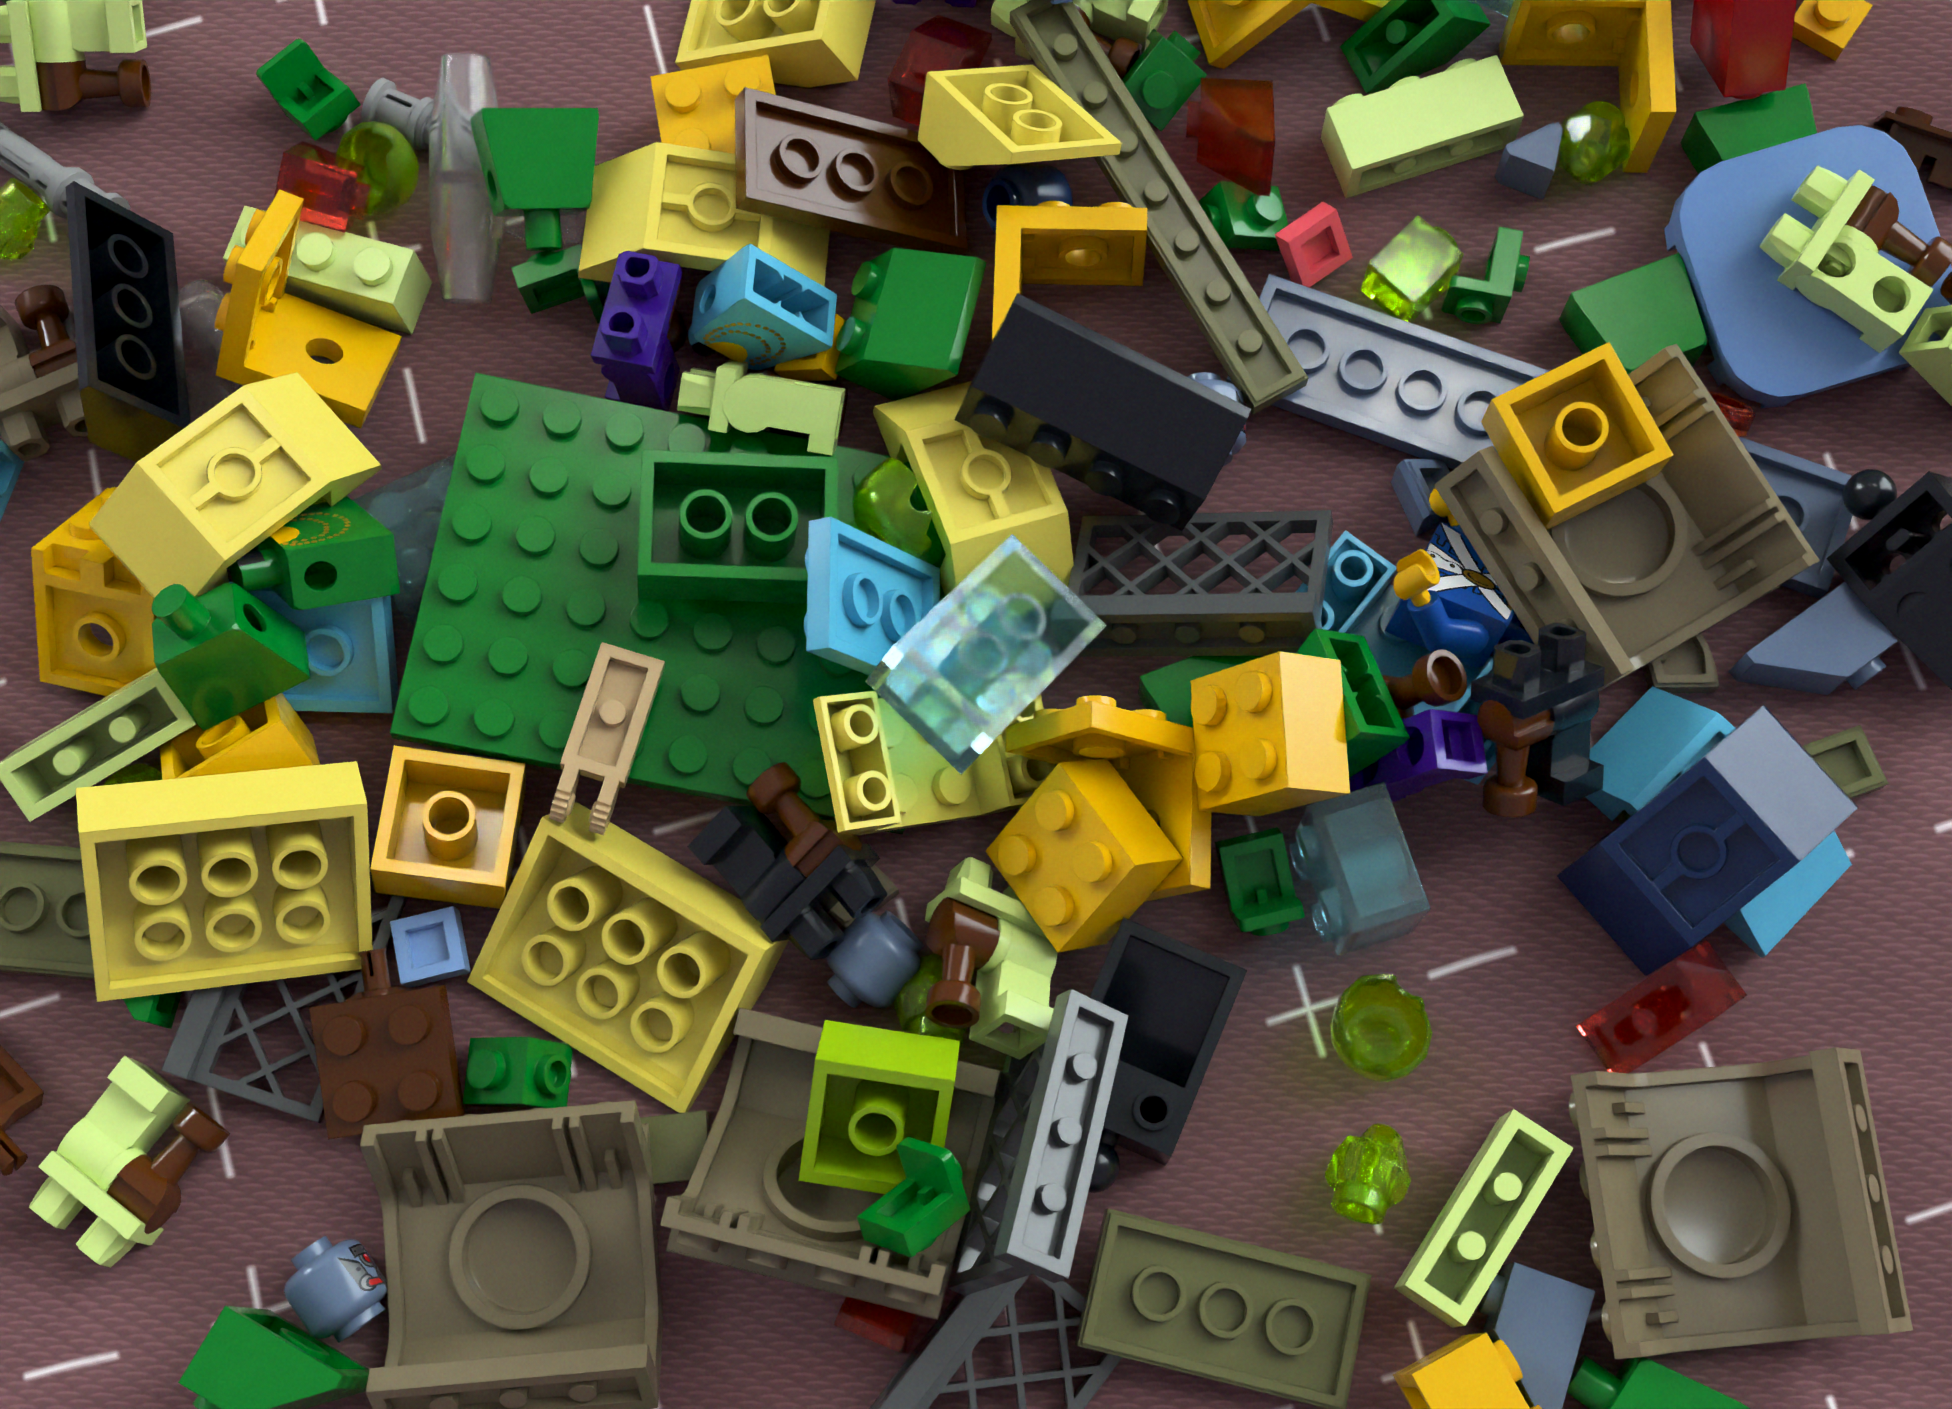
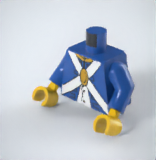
[1385,488,1535,668]

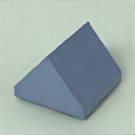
[1495,122,1563,200]
[1391,458,1450,536]

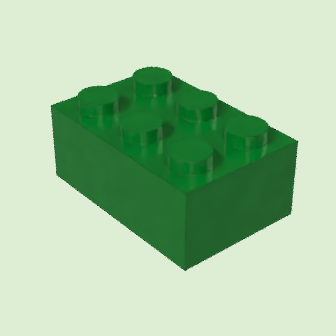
[637,449,838,604]

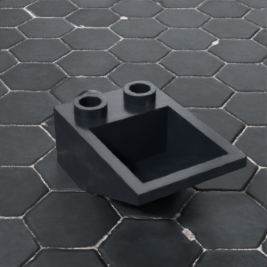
[1826,469,1952,690]
[1089,917,1247,1193]

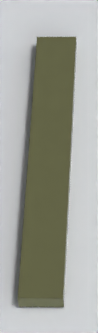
[1010,0,1309,414]

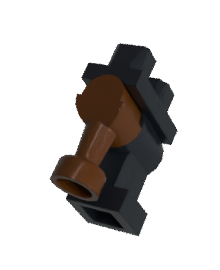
[1470,622,1605,817]
[687,762,887,960]

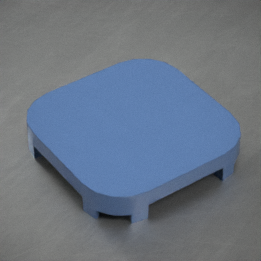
[1664,125,1952,408]

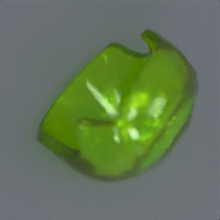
[333,121,419,216]
[852,457,932,559]
[1329,973,1433,1083]

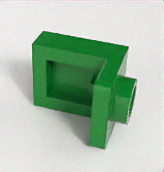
[1122,29,1208,131]
[256,39,361,141]
[1198,181,1289,251]
[1441,226,1530,324]
[511,244,610,324]
[1214,827,1305,936]
[463,1037,573,1108]
[857,1137,971,1258]

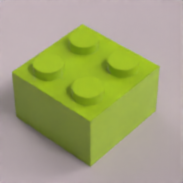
[798,1020,960,1194]

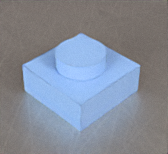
[390,906,471,988]

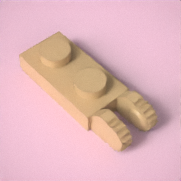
[549,642,665,835]

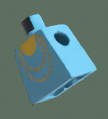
[688,243,837,370]

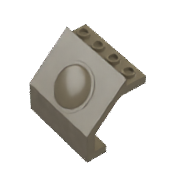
[1434,344,1820,692]
[660,1008,1003,1320]
[1569,1047,1913,1359]
[360,1100,664,1409]

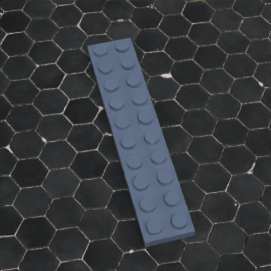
[1226,274,1853,599]

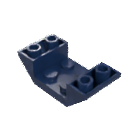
[1557,705,1858,976]

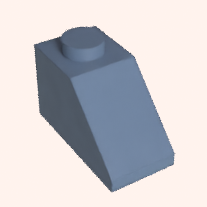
[1728,582,1897,695]
[1478,1262,1595,1409]

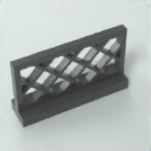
[1054,510,1333,657]
[161,860,408,1123]
[947,989,1129,1296]
[869,1274,1122,1409]

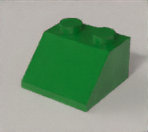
[834,248,987,401]
[178,1306,369,1409]

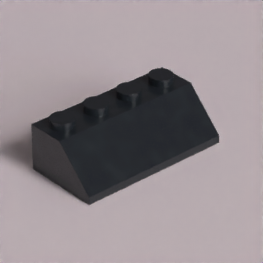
[65,181,190,462]
[954,293,1251,531]

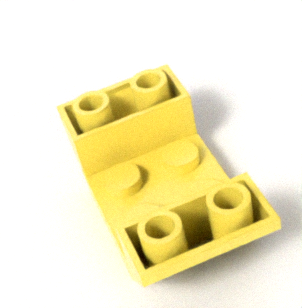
[578,142,830,287]
[89,372,381,599]
[873,381,1074,631]
[813,673,1055,835]

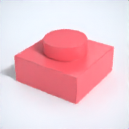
[1274,202,1353,288]

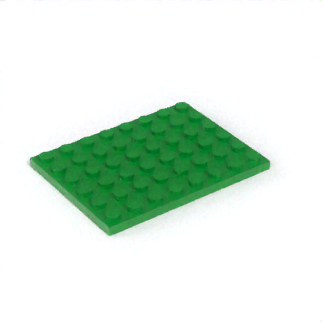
[390,373,946,835]

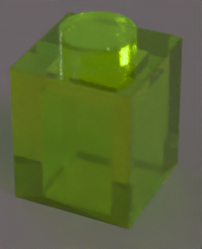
[1361,215,1464,323]

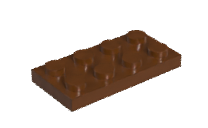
[735,87,967,255]

